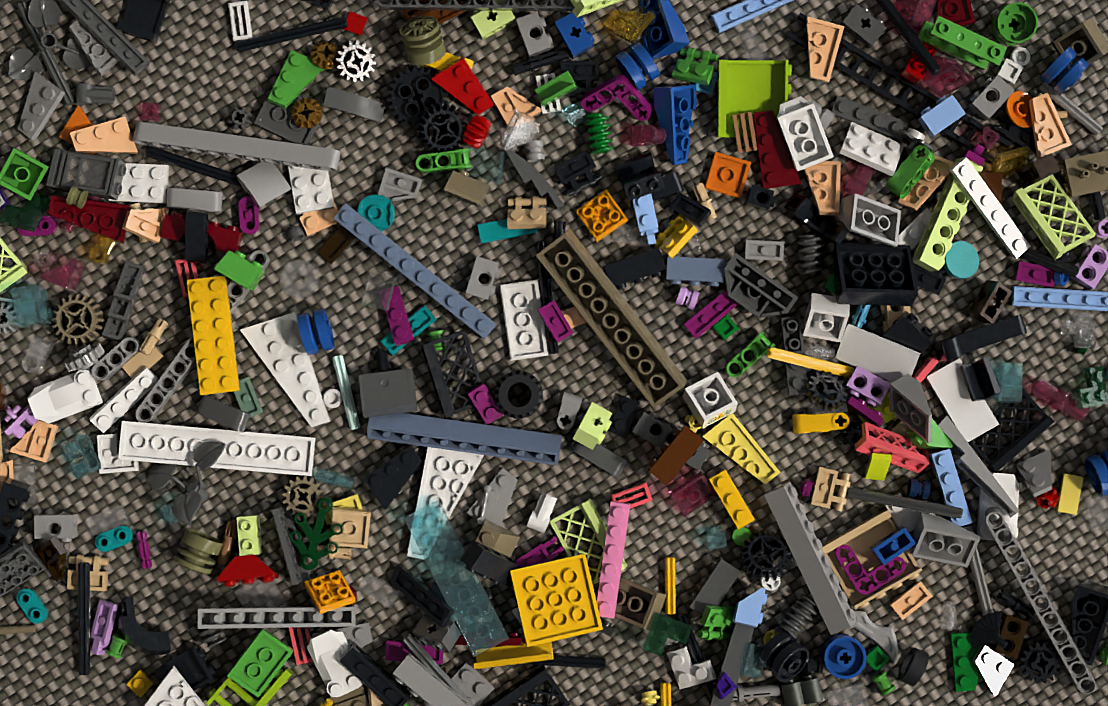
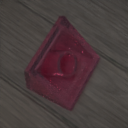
[889,0,937,32]
[923,55,975,98]
[40,259,86,290]
[668,471,716,517]

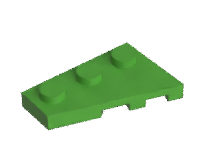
[268,50,325,109]

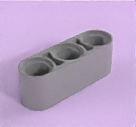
[166,188,223,212]
[92,337,141,380]

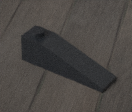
[1072,583,1108,666]

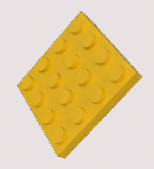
[510,554,603,647]

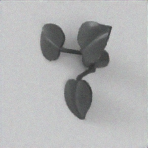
[8,0,92,80]
[146,441,226,525]

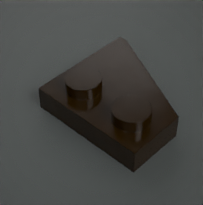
[36,536,67,582]

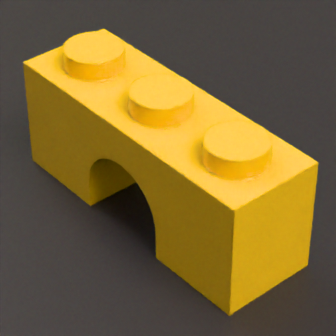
[707,469,755,530]

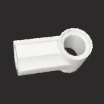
[527,492,557,534]

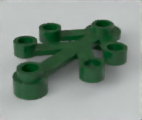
[289,497,344,570]

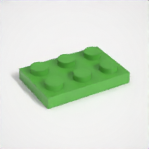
[227,628,294,698]

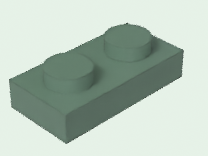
[234,377,264,418]

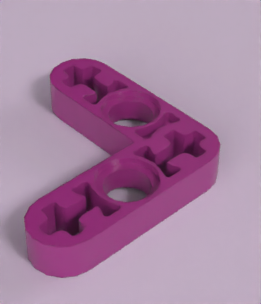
[581,75,652,121]
[834,544,906,595]

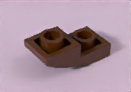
[982,171,1003,206]

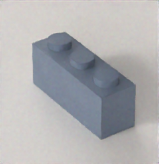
[665,256,725,287]

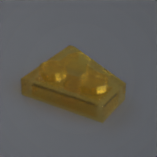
[602,10,655,44]
[991,146,1031,178]

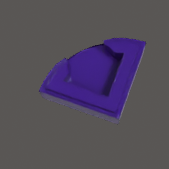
[717,672,737,700]

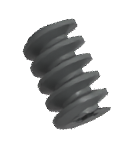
[797,235,824,275]
[781,594,818,638]
[191,604,226,648]

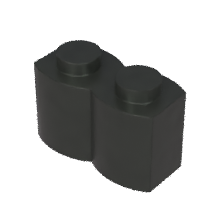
[779,673,823,706]

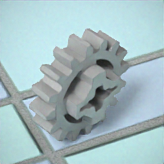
[63,343,105,372]

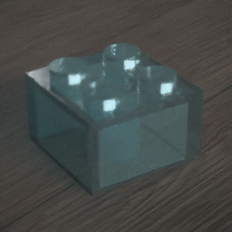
[11,284,52,329]

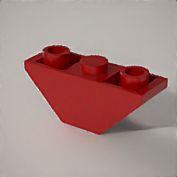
[900,42,937,85]
[217,555,279,587]

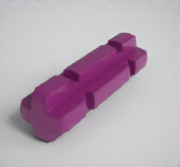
[136,531,152,569]

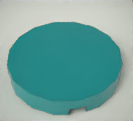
[357,194,395,232]
[944,241,979,279]

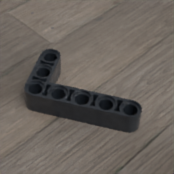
[932,314,1027,362]

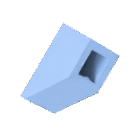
[732,588,767,628]

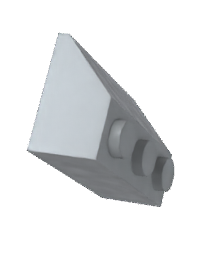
[839,193,901,247]

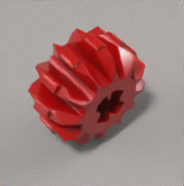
[463,114,491,149]

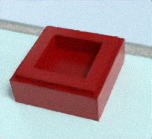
[343,11,368,36]

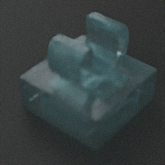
[562,102,586,127]
[706,526,727,551]

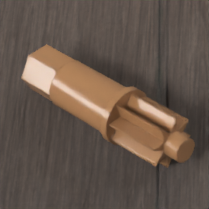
[217,519,238,565]

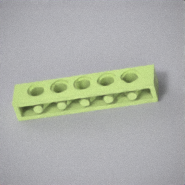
[912,157,984,272]

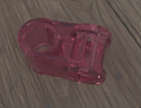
[629,125,667,146]

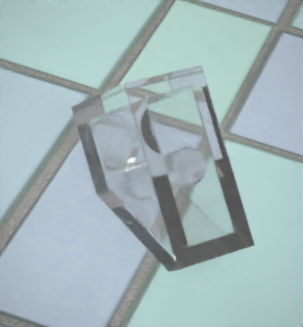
[499,110,540,151]

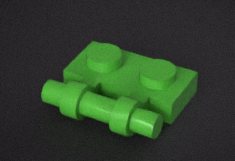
[672,47,719,85]
[697,605,735,641]

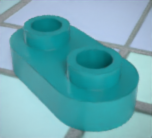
[95,525,134,552]
[17,588,48,624]

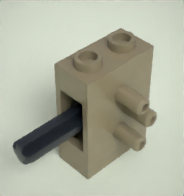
[1059,150,1108,220]

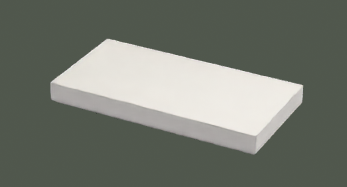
[500,280,549,361]
[835,324,921,382]
[926,358,999,442]

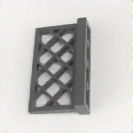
[271,505,310,585]

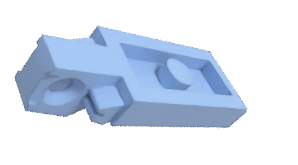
[632,194,658,245]

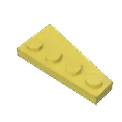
[702,413,780,484]

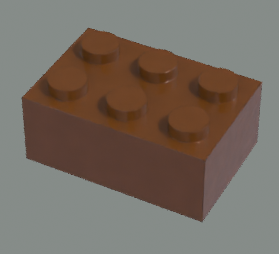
[647,425,704,486]

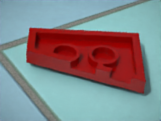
[431,56,494,115]

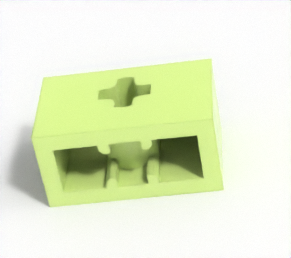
[471,0,516,40]
[573,402,612,450]
[237,515,262,556]

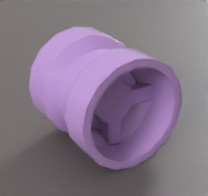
[675,286,699,310]

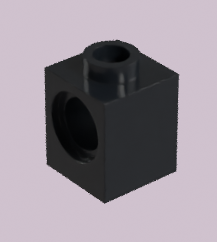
[745,185,776,211]

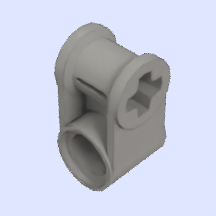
[557,392,583,430]

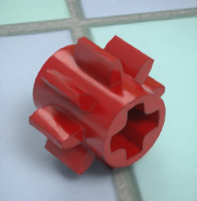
[1034,487,1060,509]

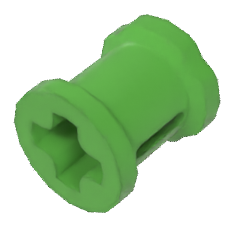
[427,330,446,351]
[105,634,127,658]
[871,671,896,696]

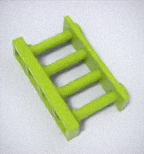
[206,667,294,706]

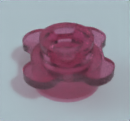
[141,102,161,122]
[977,127,1000,149]

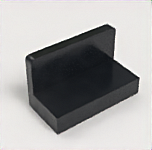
[960,357,1001,402]

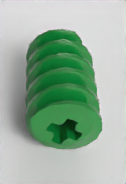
[585,113,614,155]

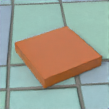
[704,152,751,199]

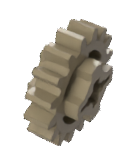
[282,476,323,517]

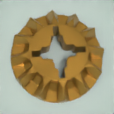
[311,40,340,69]
[291,97,322,128]

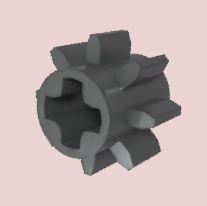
[228,107,252,130]

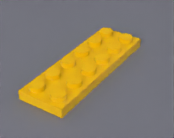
[187,275,240,395]

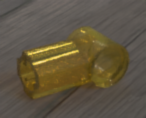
[89,235,117,265]

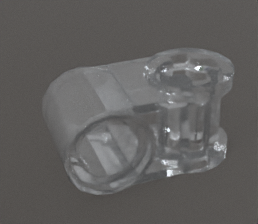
[22,336,54,374]

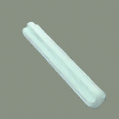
[332,355,360,430]

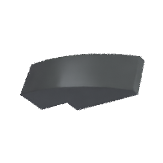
[323,87,386,123]

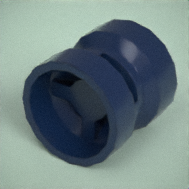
[907,478,930,499]

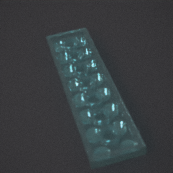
[404,500,509,657]

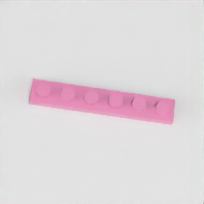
[597,501,631,619]

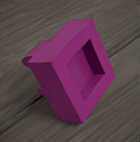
[962,143,985,166]

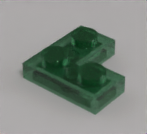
[0,193,50,232]
[1074,366,1108,409]
[643,613,692,656]

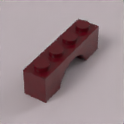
[160,212,243,253]

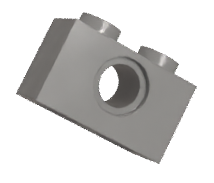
[516,11,553,58]
[969,75,1015,121]
[466,256,502,300]
[34,514,78,542]

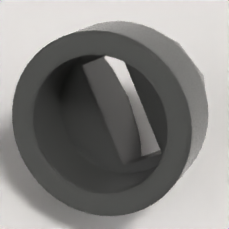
[288,226,305,242]

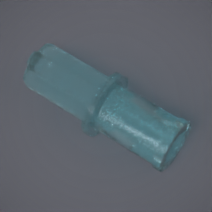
[315,469,354,490]

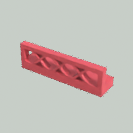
[855,422,930,474]

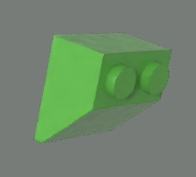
[0,148,49,201]
[214,250,265,291]

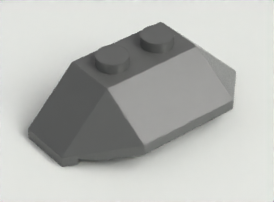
[724,253,798,318]

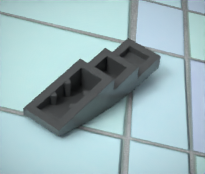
[505,148,564,210]
[102,261,145,342]

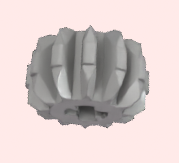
[0,302,22,335]

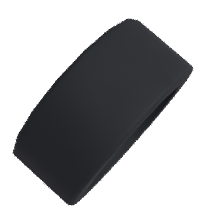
[898,647,929,687]

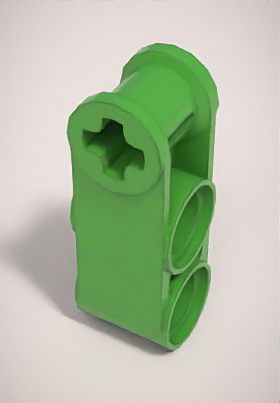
[886,145,935,199]
[416,148,472,174]
[725,331,775,377]

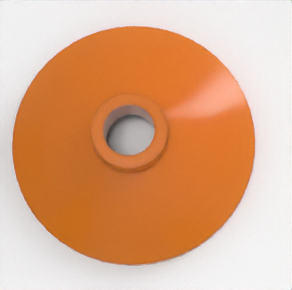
[1006,91,1033,128]

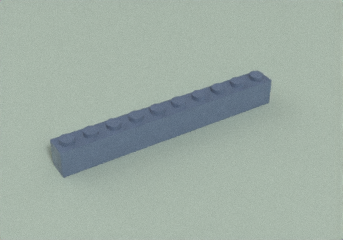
[334,203,497,339]
[367,413,562,465]

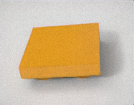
[575,189,628,242]
[304,570,356,614]

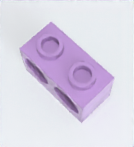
[1070,244,1108,290]
[846,366,891,408]

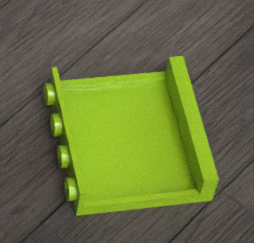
[717,60,792,138]

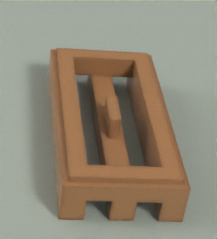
[732,112,757,153]

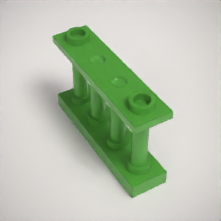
[917,16,1007,70]

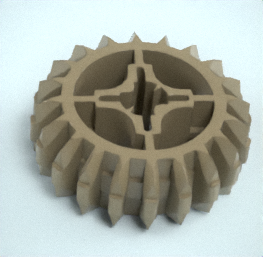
[51,294,104,346]

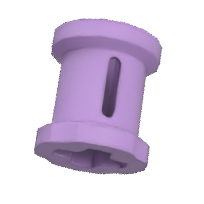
[1093,219,1108,238]

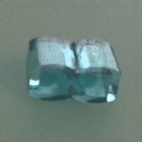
[994,362,1023,403]
[63,434,101,479]

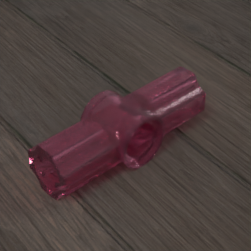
[839,163,875,211]
[1031,378,1090,422]

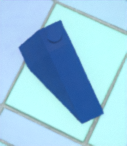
[640,0,689,60]
[653,84,697,165]

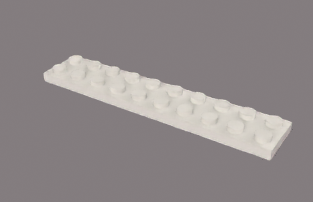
[118,421,316,476]

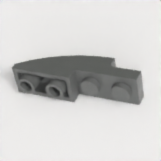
[781,316,808,396]

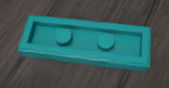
[478,219,538,244]
[381,305,437,356]

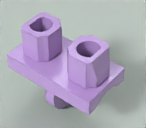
[4,404,38,439]

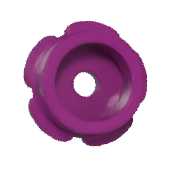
[799,479,814,497]

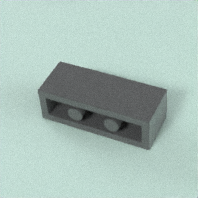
[688,558,741,615]

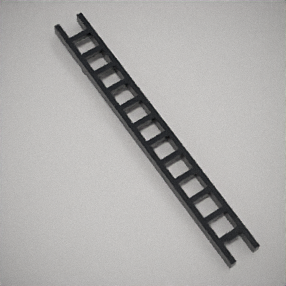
[785,12,1011,166]

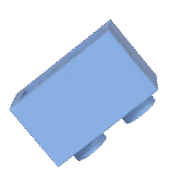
[918,95,966,138]

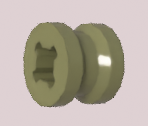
[66,186,88,209]

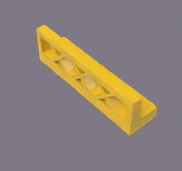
[474,642,554,669]

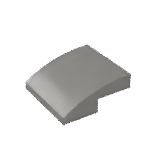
[236,162,291,208]

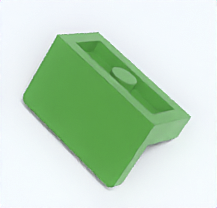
[535,71,578,107]

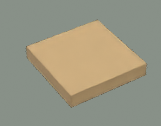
[329,507,371,548]

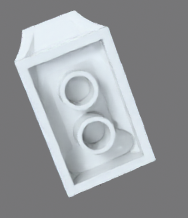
[777,96,834,171]
[27,367,103,424]
[976,473,1019,541]
[307,630,364,697]

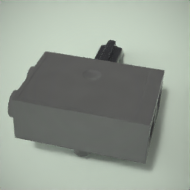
[356,349,418,418]

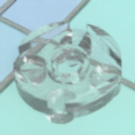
[280,260,319,298]

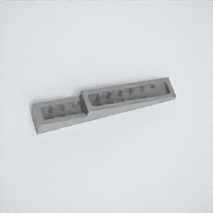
[938,416,1020,518]

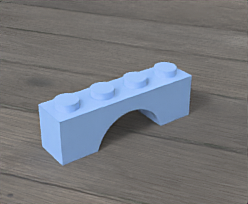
[929,448,972,526]

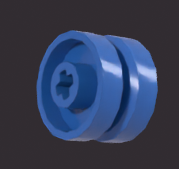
[614,41,660,90]
[1040,46,1090,95]
[297,308,335,356]
[1085,450,1108,497]
[821,634,867,679]

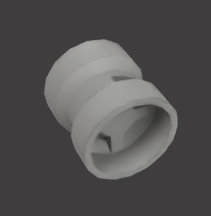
[524,140,545,162]

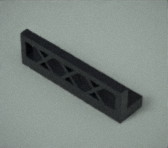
[340,642,410,706]

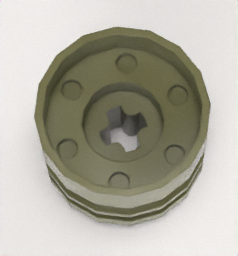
[399,16,446,65]
[173,528,224,574]

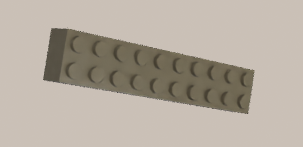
[536,229,687,408]

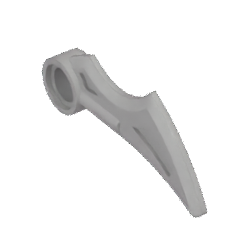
[848,611,898,664]

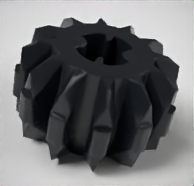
[842,420,876,453]

